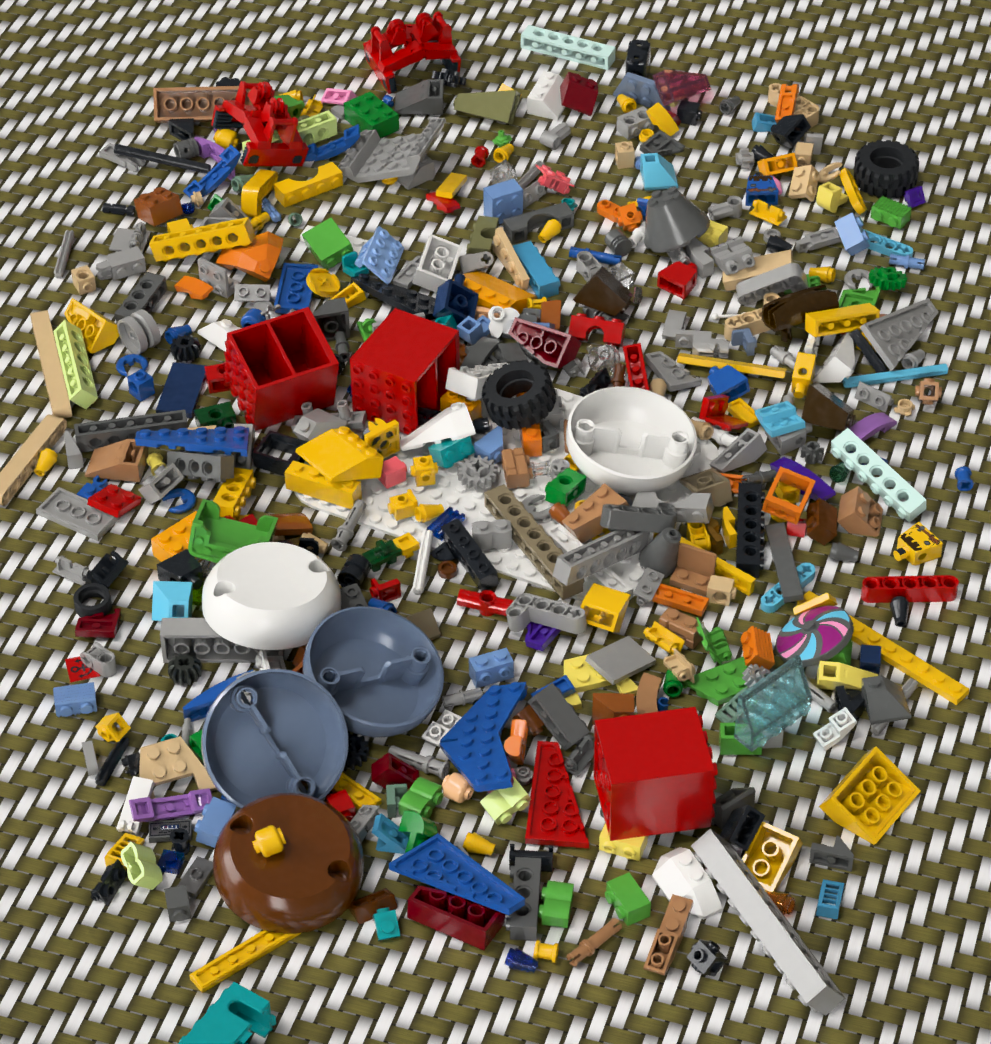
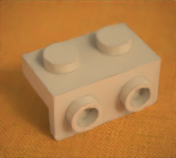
[788,165,820,202]

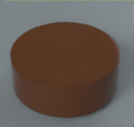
[438,561,457,579]

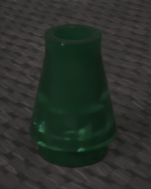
[829,461,850,483]

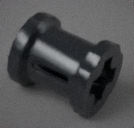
[170,828,190,856]

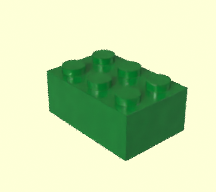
[344,91,399,139]

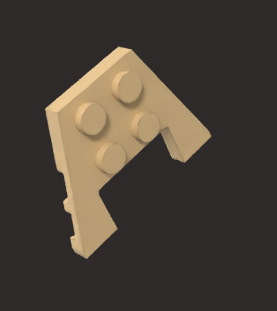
[139,736,218,799]

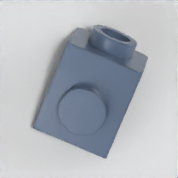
[731,328,757,356]

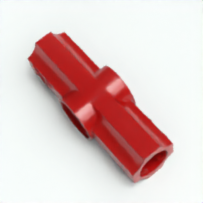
[457,589,514,616]

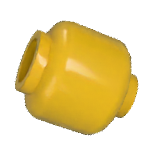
[213,129,239,150]
[252,825,286,858]

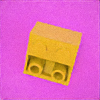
[580,583,631,633]

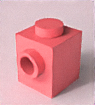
[378,456,407,489]

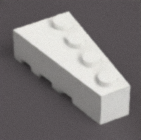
[445,363,508,401]

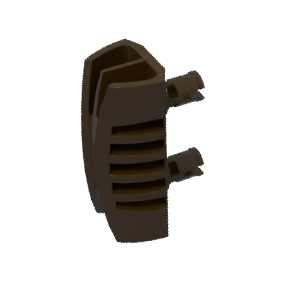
[762,285,840,342]

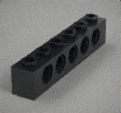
[736,483,765,578]

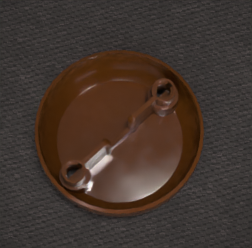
[213,793,364,934]

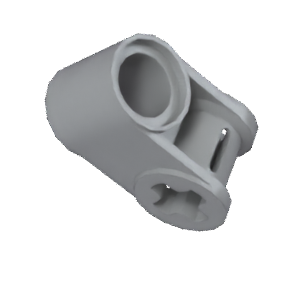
[458,251,494,274]
[576,251,603,282]
[80,642,117,677]

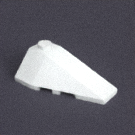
[813,331,855,383]

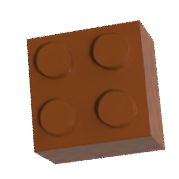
[134,187,183,227]

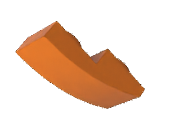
[174,276,214,300]

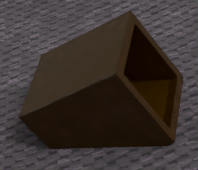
[573,266,633,316]
[801,382,856,431]

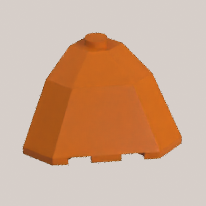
[216,231,284,282]

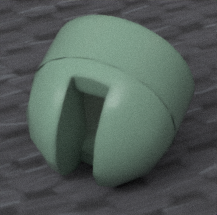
[288,212,303,227]

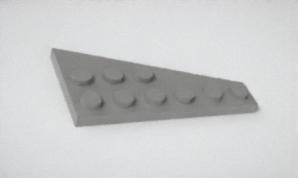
[860,298,938,371]

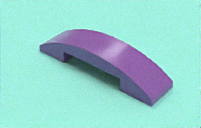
[194,137,235,180]
[849,412,897,442]
[129,788,212,822]

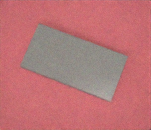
[36,487,121,541]

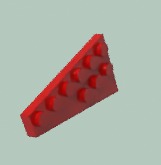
[525,741,589,849]

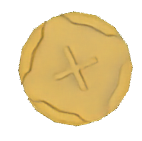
[306,268,341,298]

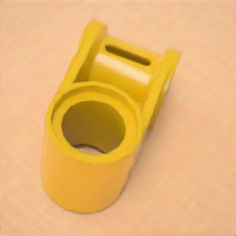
[686,522,711,551]

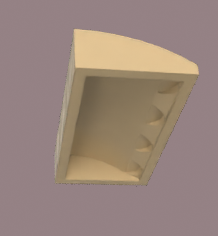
[722,249,793,291]

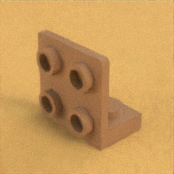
[669,543,717,597]

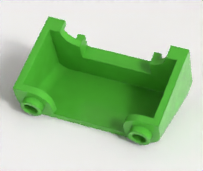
[188,499,278,563]

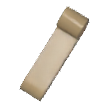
[768,83,820,128]
[724,293,780,341]

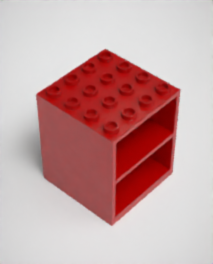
[223,307,339,431]
[350,308,460,435]
[593,707,718,841]

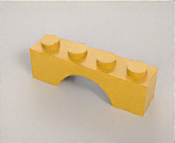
[274,162,343,207]

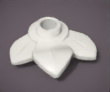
[488,306,520,339]

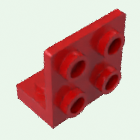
[699,394,749,431]

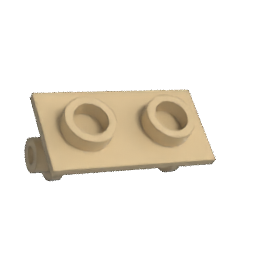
[663,648,696,683]

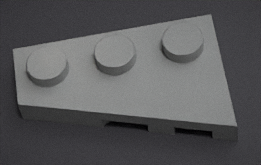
[644,351,702,392]

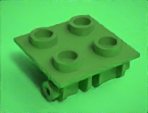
[696,617,732,665]

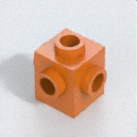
[617,203,643,232]

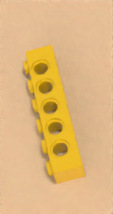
[149,217,255,262]

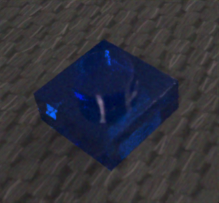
[157,849,185,875]

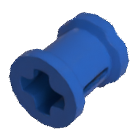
[955,466,974,491]

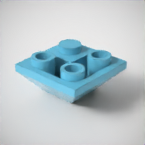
[640,153,678,191]
[152,581,193,621]

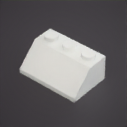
[527,71,565,120]

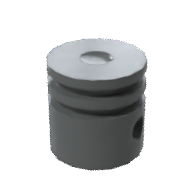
[173,137,200,159]
[604,229,632,257]

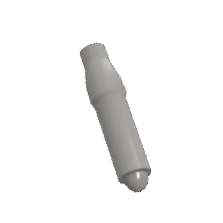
[182,718,193,747]

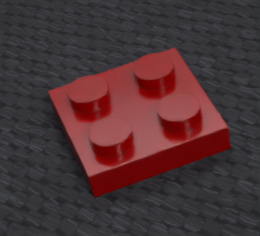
[87,484,141,518]

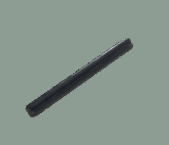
[114,144,211,174]

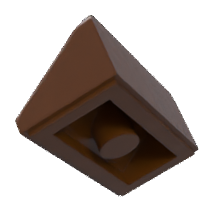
[349,888,398,924]

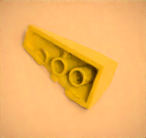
[64,298,119,354]

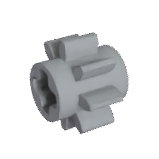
[735,148,754,169]

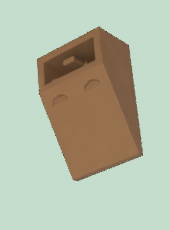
[85,439,149,482]

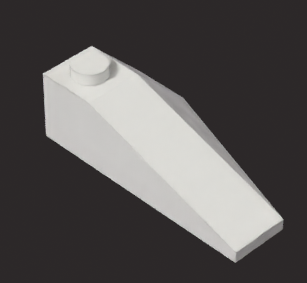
[400,402,476,451]

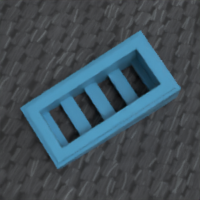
[751,112,777,132]
[816,879,844,920]

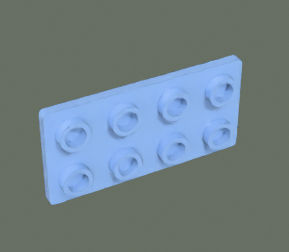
[355,226,404,285]

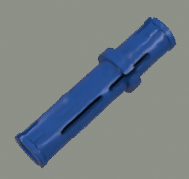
[569,246,622,267]

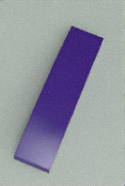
[770,457,836,501]

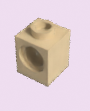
[615,141,635,169]
[795,142,814,166]
[71,265,96,295]
[707,575,737,606]

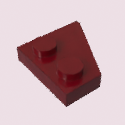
[75,608,121,638]

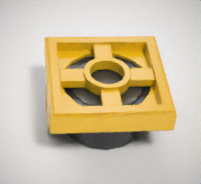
[361,418,400,458]

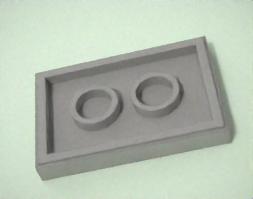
[585,636,656,685]

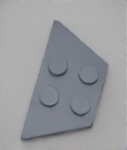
[613,72,671,111]

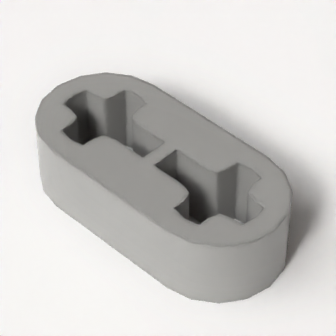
[82,740,99,776]

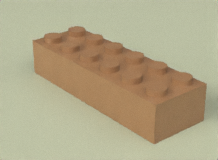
[153,86,253,123]

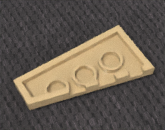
[493,227,530,290]

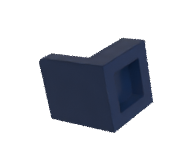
[859,644,881,676]

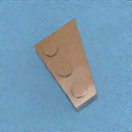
[562,483,630,543]

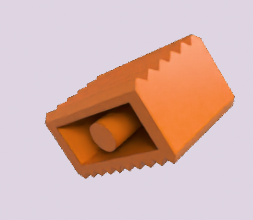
[741,626,775,670]

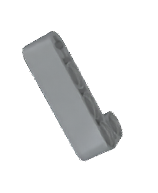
[736,263,809,305]
[506,593,588,634]

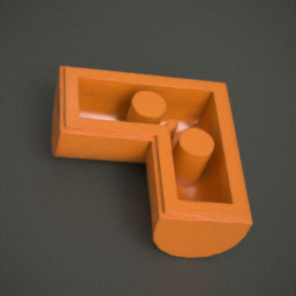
[504,719,529,765]

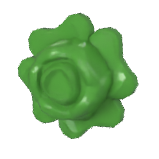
[492,130,513,147]

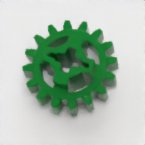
[868,267,907,291]

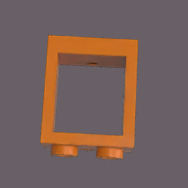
[761,466,816,525]

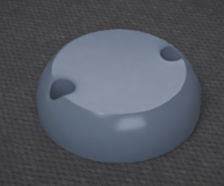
[303,606,444,737]
[201,669,348,808]

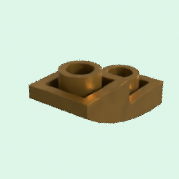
[705,517,724,555]

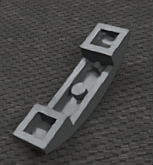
[460,336,504,368]

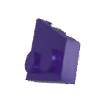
[525,622,561,652]

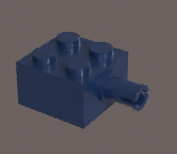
[433,274,479,325]

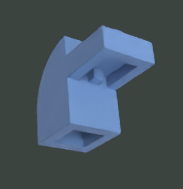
[457,315,490,345]

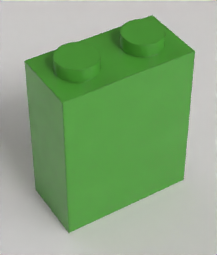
[302,218,353,270]

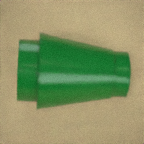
[663,670,683,697]

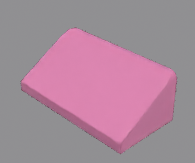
[321,88,357,105]

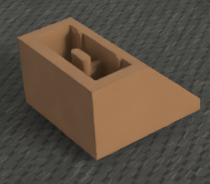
[837,486,883,537]

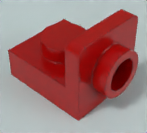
[369,578,401,602]

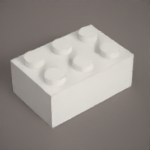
[412,234,463,293]

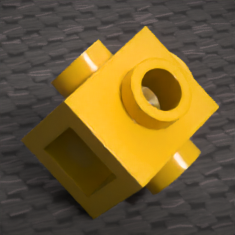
[410,455,438,487]

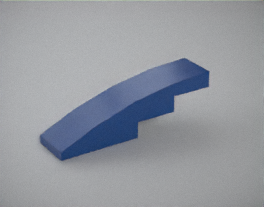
[183,669,253,722]

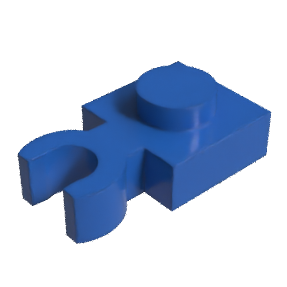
[77,475,108,499]

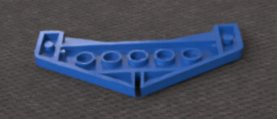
[439,682,528,792]

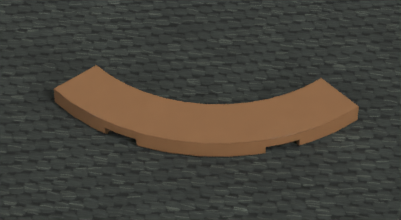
[636,672,663,714]

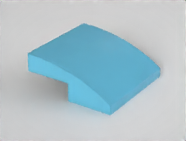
[754,401,806,438]

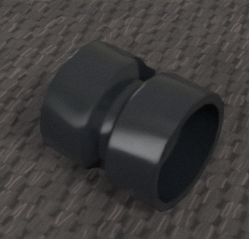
[337,554,371,588]

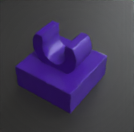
[904,186,926,208]

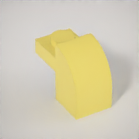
[816,182,848,213]

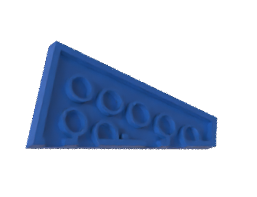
[135,426,250,457]
[389,833,525,915]

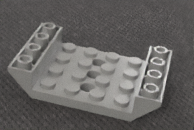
[338,118,446,183]

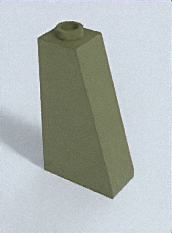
[453,90,521,125]

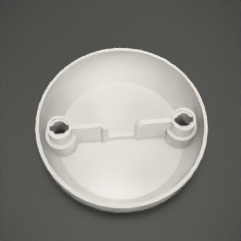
[566,386,697,495]
[202,542,341,650]

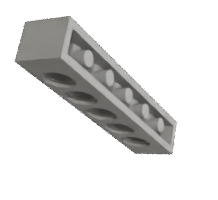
[553,529,650,586]

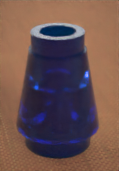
[504,948,539,973]

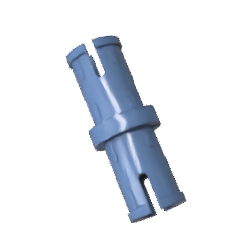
[889,253,925,270]

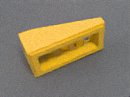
[329,282,366,308]
[104,833,145,870]

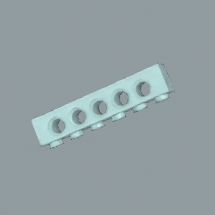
[521,25,616,70]
[831,428,926,523]

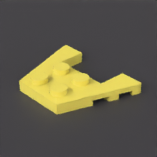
[564,654,638,710]

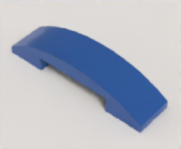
[305,124,360,162]
[183,145,241,199]

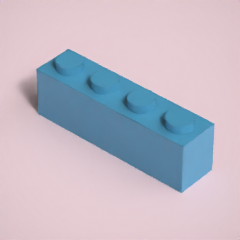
[513,241,561,299]

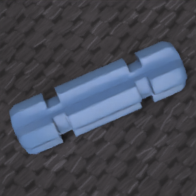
[262,198,281,223]

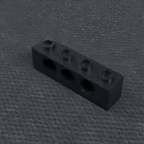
[441,518,499,592]

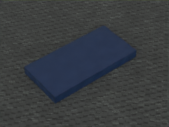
[156,362,207,418]

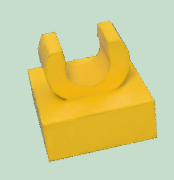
[393,532,420,559]

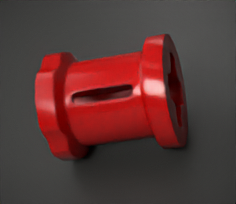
[471,146,489,168]

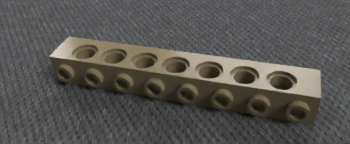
[484,484,585,600]

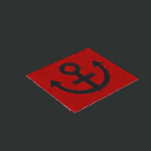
[65,656,100,683]

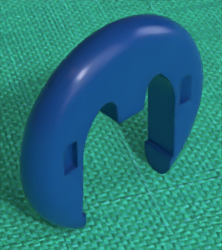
[116,354,148,377]
[162,488,196,514]

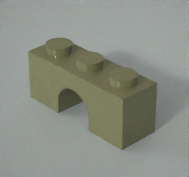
[466,216,499,263]

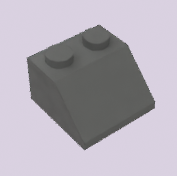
[313,297,350,342]

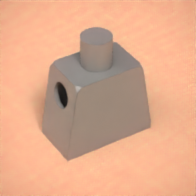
[765,422,812,455]

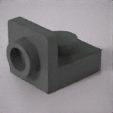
[519,308,541,323]
[541,420,559,453]

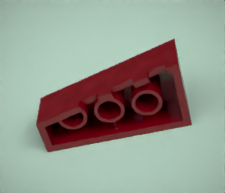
[407,886,505,950]

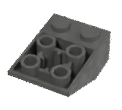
[394,79,444,115]

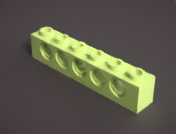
[242,110,338,167]
[53,320,98,409]

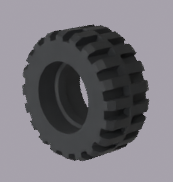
[853,140,919,199]
[482,360,556,430]

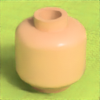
[442,772,474,803]

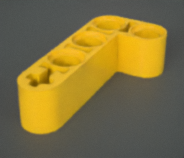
[241,169,278,218]

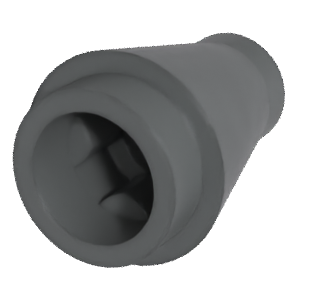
[719,96,741,114]
[829,542,859,562]

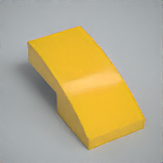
[646,102,679,137]
[722,506,737,549]

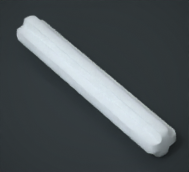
[412,530,433,594]

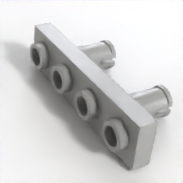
[291,399,367,433]

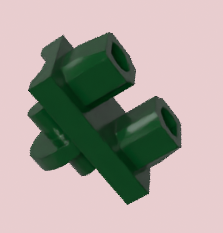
[362,539,402,572]

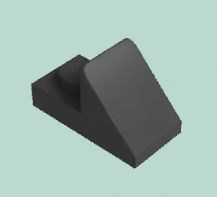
[809,835,854,872]

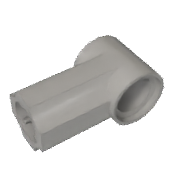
[539,122,571,150]
[708,196,742,221]

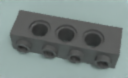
[114,272,167,324]
[167,450,234,482]
[506,857,541,941]

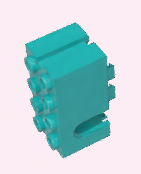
[178,982,276,1044]

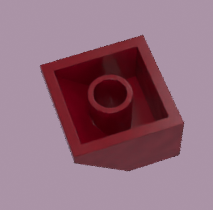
[560,72,598,116]

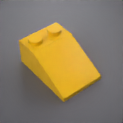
[742,822,803,897]

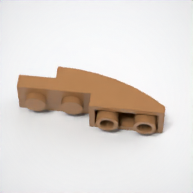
[643,894,694,976]

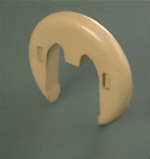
[818,162,843,183]

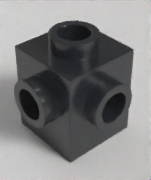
[687,940,728,976]

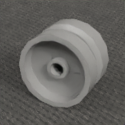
[117,309,161,355]

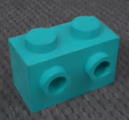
[428,436,475,468]

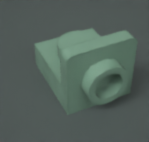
[386,784,407,818]

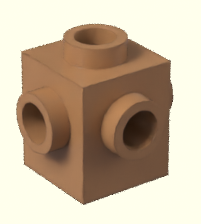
[915,378,942,405]

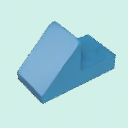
[372,813,409,854]

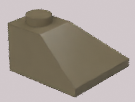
[679,468,733,507]

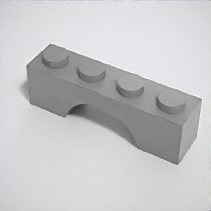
[632,492,714,523]

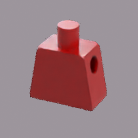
[657,261,698,299]

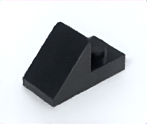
[834,685,865,721]

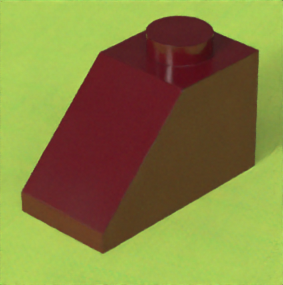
[371,752,419,789]

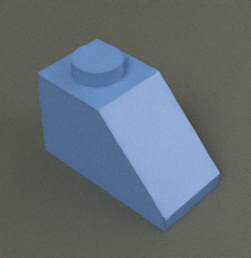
[474,426,503,464]

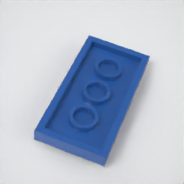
[274,263,318,314]

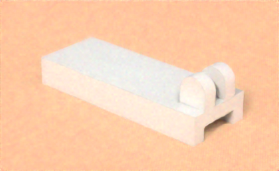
[116,776,155,836]

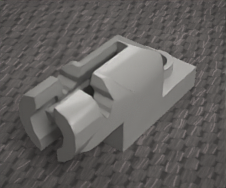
[675,329,729,360]

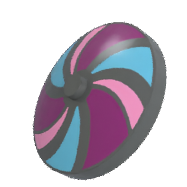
[776,605,854,667]

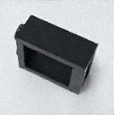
[251,430,307,476]

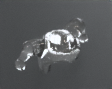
[586,344,627,380]

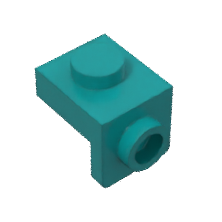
[342,251,369,277]
[372,907,401,941]

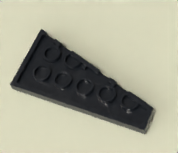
[350,274,437,320]

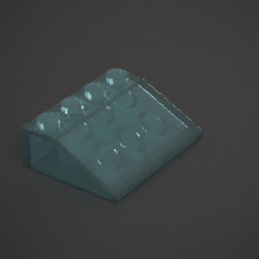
[734,655,812,752]

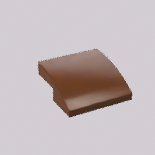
[265,513,313,536]

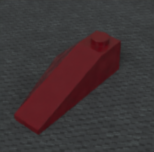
[508,317,582,369]

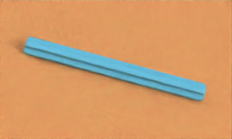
[843,364,948,388]

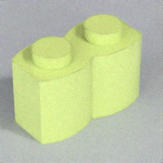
[480,776,531,825]
[121,842,163,890]

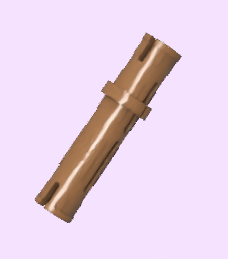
[566,918,622,966]

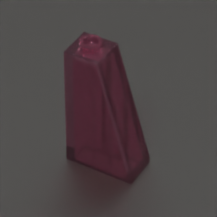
[652,70,712,106]

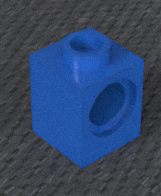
[127,369,155,402]

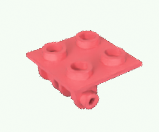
[535,164,574,194]

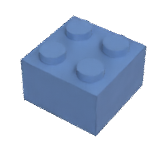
[483,179,523,224]

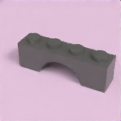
[503,202,574,244]

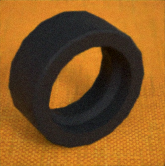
[73,583,112,617]

